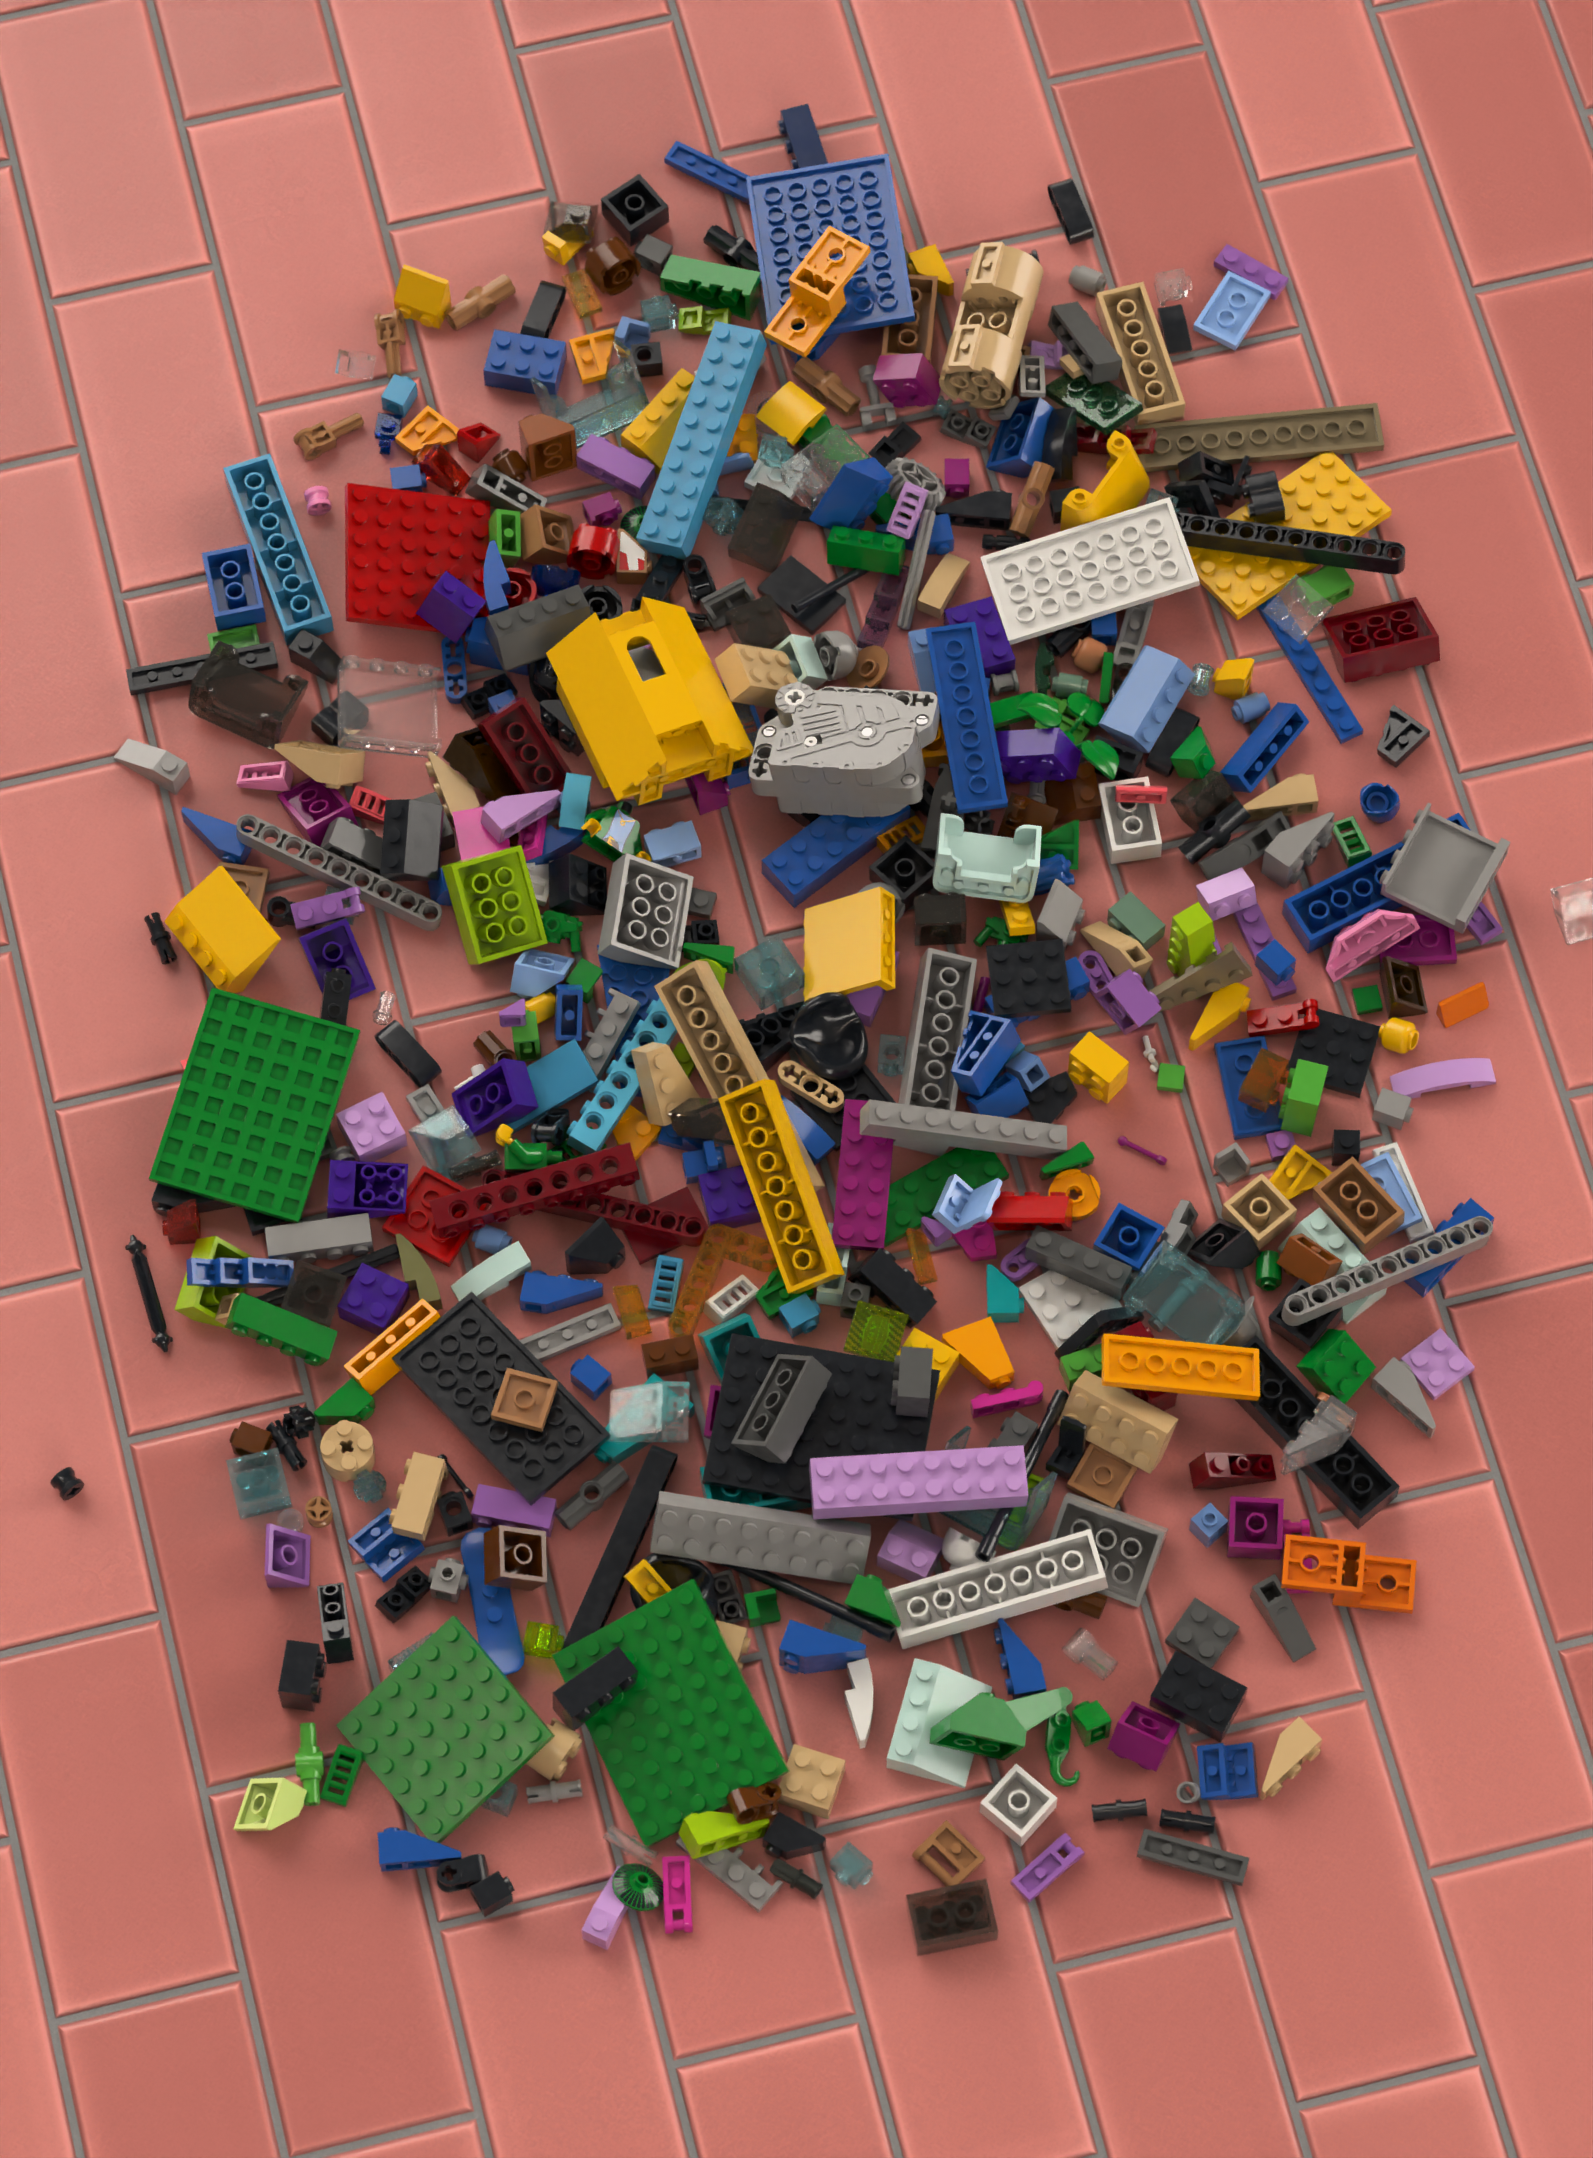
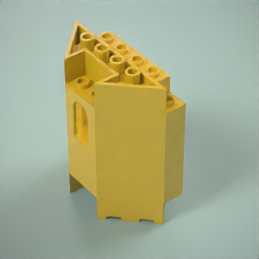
[546,596,754,806]

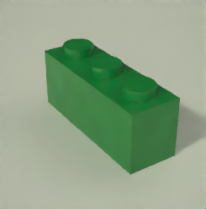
[827,525,905,576]

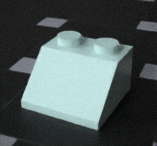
[772,634,828,690]

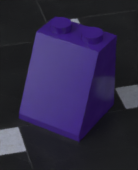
[416,571,486,643]

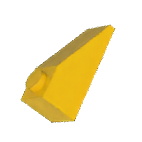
[1188,983,1251,1051]

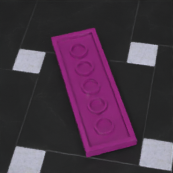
[832,1099,894,1251]

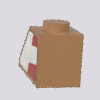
[617,529,652,584]

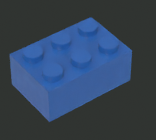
[483,329,567,398]
[202,543,267,631]

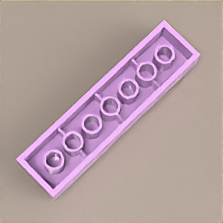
[809,1445,1028,1520]

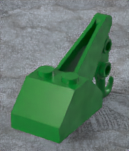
[929,1687,1080,1786]

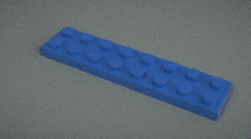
[925,622,1008,814]

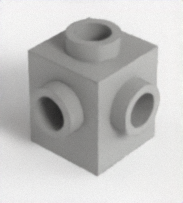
[428,1558,469,1603]

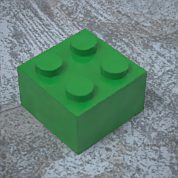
[1296,1329,1376,1405]

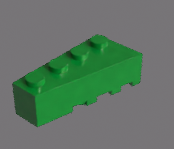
[660,255,761,321]

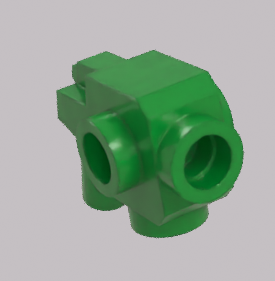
[540,910,583,952]
[973,916,1029,947]

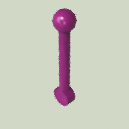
[1117,1136,1167,1165]

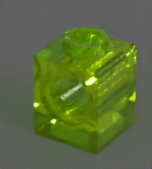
[523,1621,564,1659]

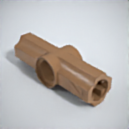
[445,274,516,331]
[792,357,861,416]
[1008,461,1055,538]

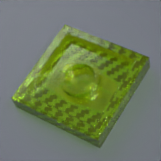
[843,1300,909,1362]

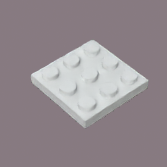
[1019,1270,1122,1350]

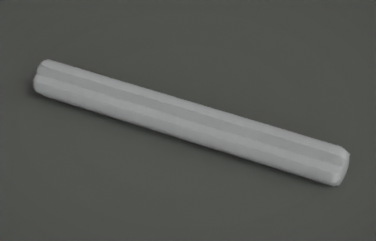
[897,510,935,630]

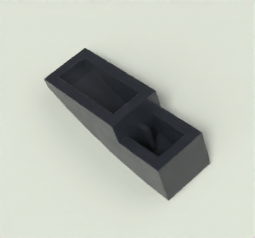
[1042,407,1078,482]

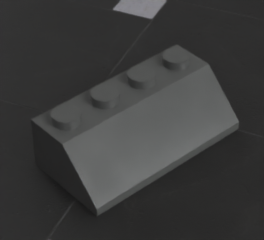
[484,584,591,672]
[731,1354,832,1464]

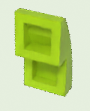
[678,306,731,335]

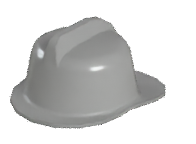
[1215,1296,1259,1347]

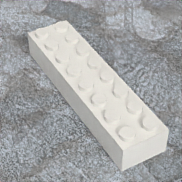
[888,1529,1108,1649]

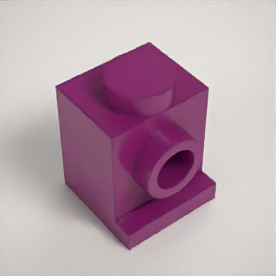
[583,492,622,527]

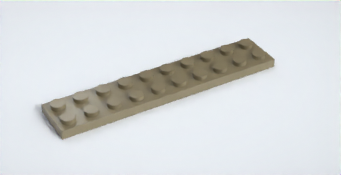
[1134,403,1384,472]

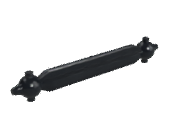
[125,1235,173,1352]

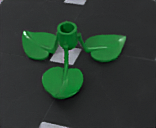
[1017,692,1119,781]

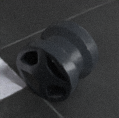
[50,1467,84,1501]

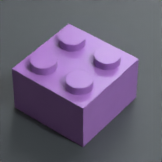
[1093,969,1162,1035]

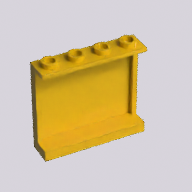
[803,886,895,1002]

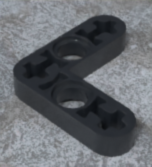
[1054,1305,1145,1362]

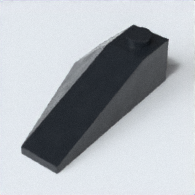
[738,1001,804,1072]

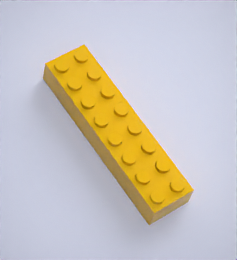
[718,1079,845,1294]

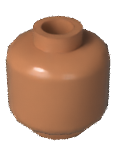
[1071,636,1107,674]

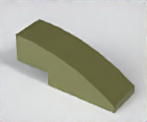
[395,1233,443,1310]

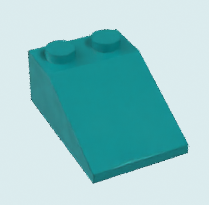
[697,1313,760,1385]

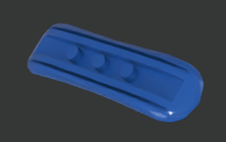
[461,1527,525,1675]

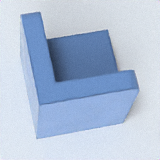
[614,316,650,353]

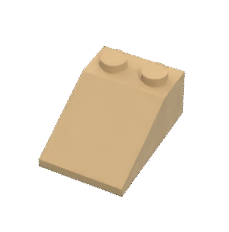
[274,740,365,789]

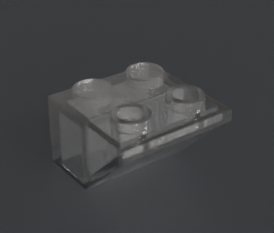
[1550,878,1593,945]

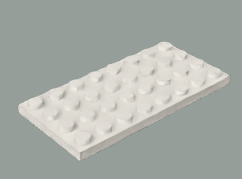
[980,497,1200,645]

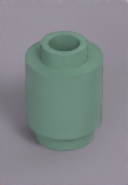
[1051,672,1089,699]

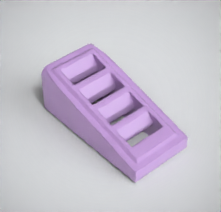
[886,481,929,539]

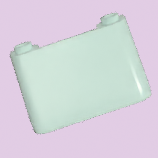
[933,813,1042,903]

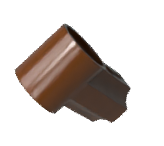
[473,1030,517,1066]
[1054,1592,1107,1619]

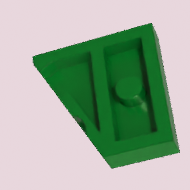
[1040,820,1079,869]
[756,1266,814,1320]

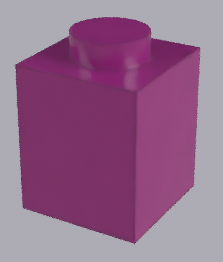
[944,459,970,498]

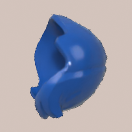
[1360,783,1400,823]

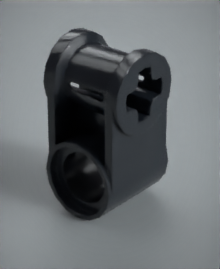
[684,554,716,605]
[531,1108,570,1146]
[437,1854,489,1892]

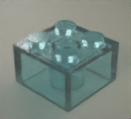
[734,935,805,1011]
[226,1448,292,1520]

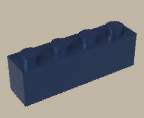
[777,104,828,169]

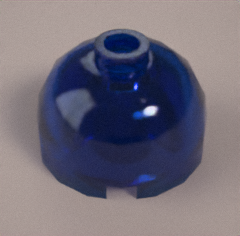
[531,565,581,597]

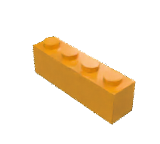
[344,1298,441,1395]

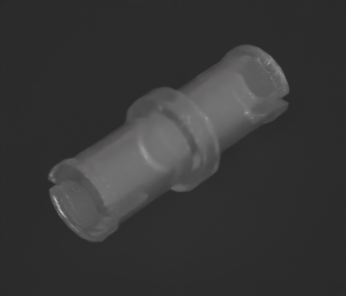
[603,1824,658,1867]

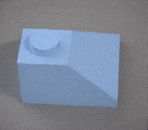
[510,948,575,998]

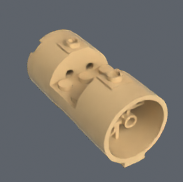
[939,242,1043,409]

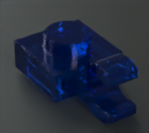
[374,413,403,455]

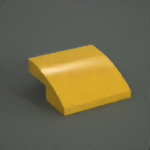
[756,381,827,446]

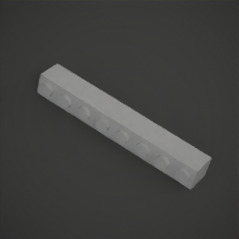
[860,1100,1067,1160]

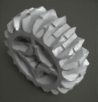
[885,457,946,514]

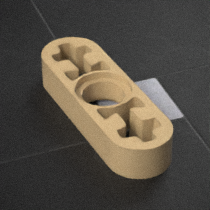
[778,1060,844,1113]

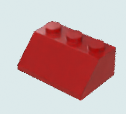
[987,1191,1073,1231]

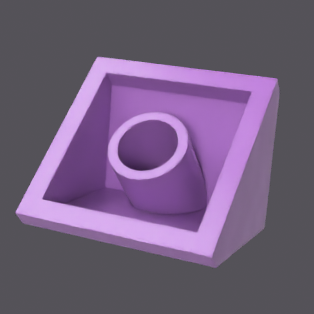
[265,1523,311,1588]

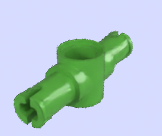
[295,1722,325,1806]

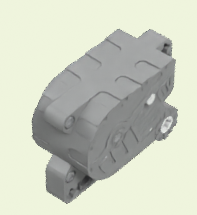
[748,682,941,817]

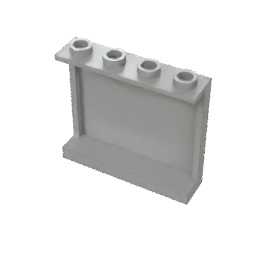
[1379,803,1510,934]

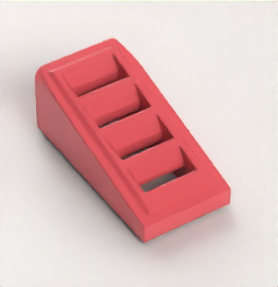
[349,785,392,825]

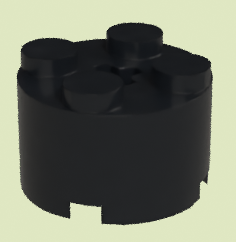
[581,585,623,621]

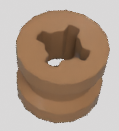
[305,1496,333,1528]

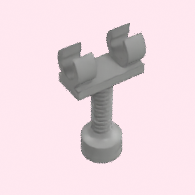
[858,365,896,430]

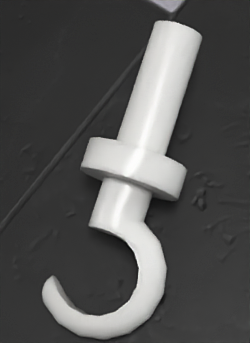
[1142,1036,1159,1072]

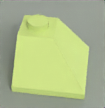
[234,1778,307,1831]

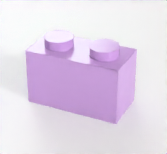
[1196,867,1257,921]

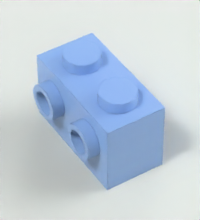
[644,820,702,868]

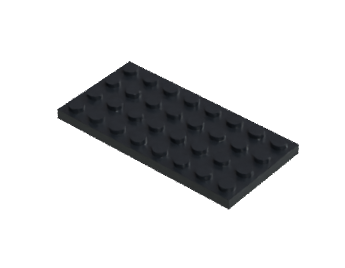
[392,1292,611,1505]

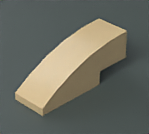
[917,553,970,619]

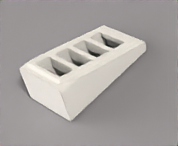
[703,1274,759,1325]

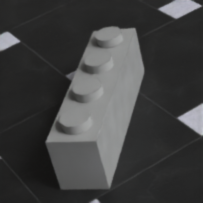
[265,1213,374,1264]

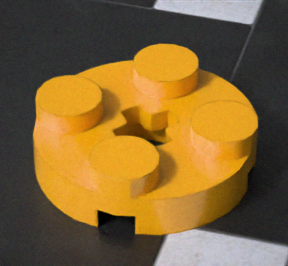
[1048,1169,1100,1221]

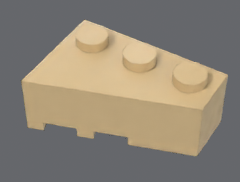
[631,1042,707,1126]
[389,1452,449,1541]

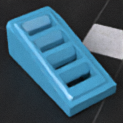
[648,1255,684,1314]

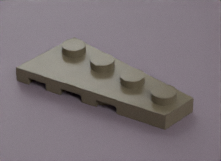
[1148,942,1253,1012]

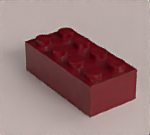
[476,697,572,794]

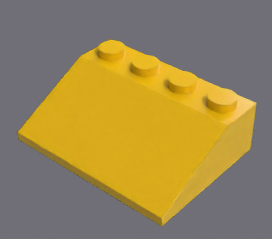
[621,368,695,475]
[164,866,281,993]

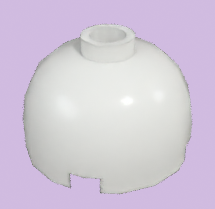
[942,1527,997,1570]

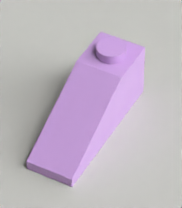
[480,790,561,844]
[581,1866,628,1950]

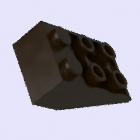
[443,727,520,801]

